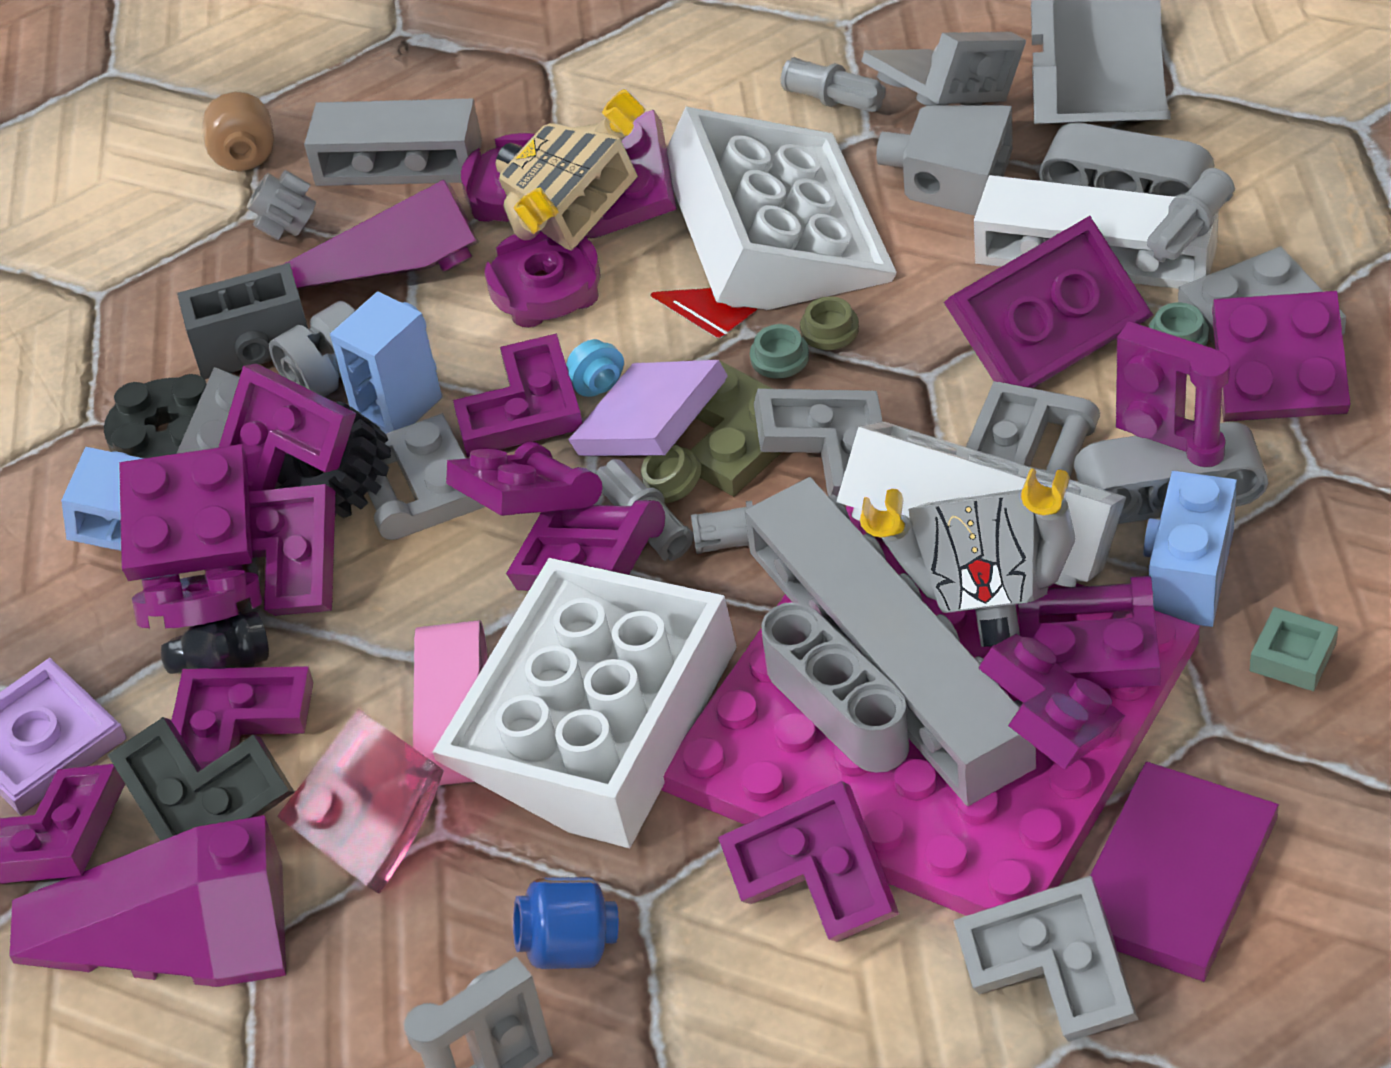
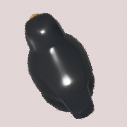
[161,611,269,674]

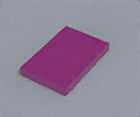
[944,216,1153,389]
[1090,761,1279,982]

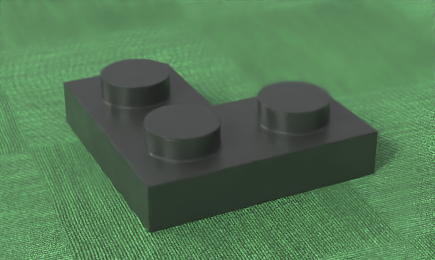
[107,717,295,841]

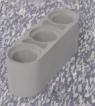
[1039,123,1215,197]
[1073,422,1268,524]
[761,602,909,773]

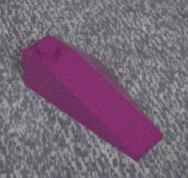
[284,179,479,290]
[9,815,286,987]

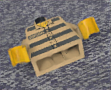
[496,89,646,251]

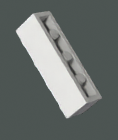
[974,175,1219,289]

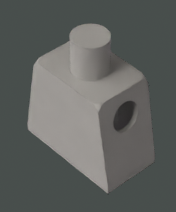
[877,105,1013,216]

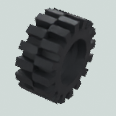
[277,401,391,518]

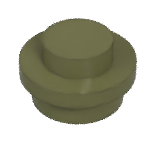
[800,296,859,350]
[641,444,701,503]

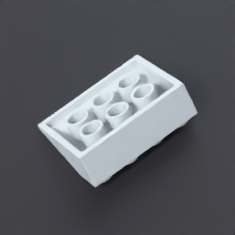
[666,107,897,310]
[433,558,737,848]

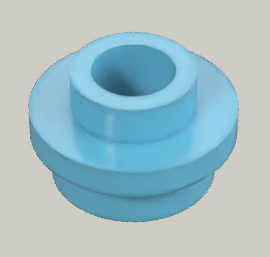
[566,339,624,397]

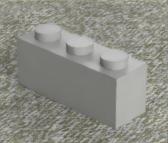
[304,98,482,186]

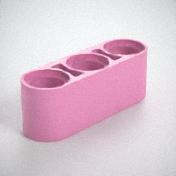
[413,620,488,788]

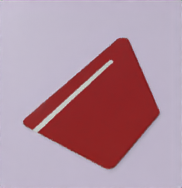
[651,288,758,338]

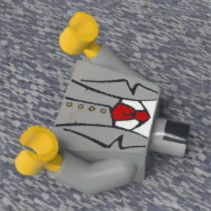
[860,469,1075,647]

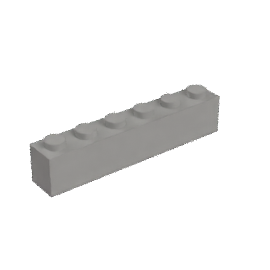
[744,477,1036,807]

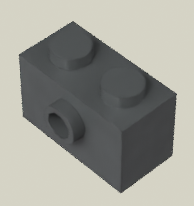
[177,263,308,379]

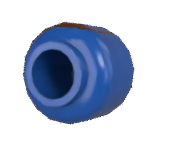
[513,877,619,969]

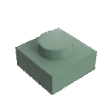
[1250,607,1338,692]

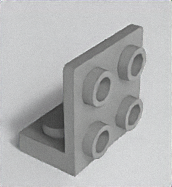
[861,32,1027,106]

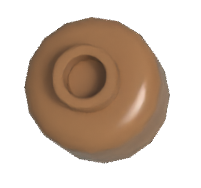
[202,91,274,172]

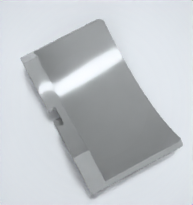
[1031,0,1171,124]

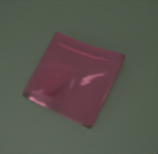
[277,708,444,894]

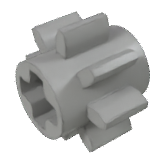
[247,170,316,240]

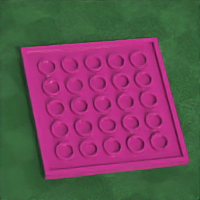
[661,506,1200,916]

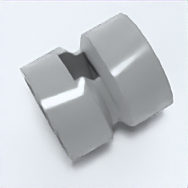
[269,301,355,397]

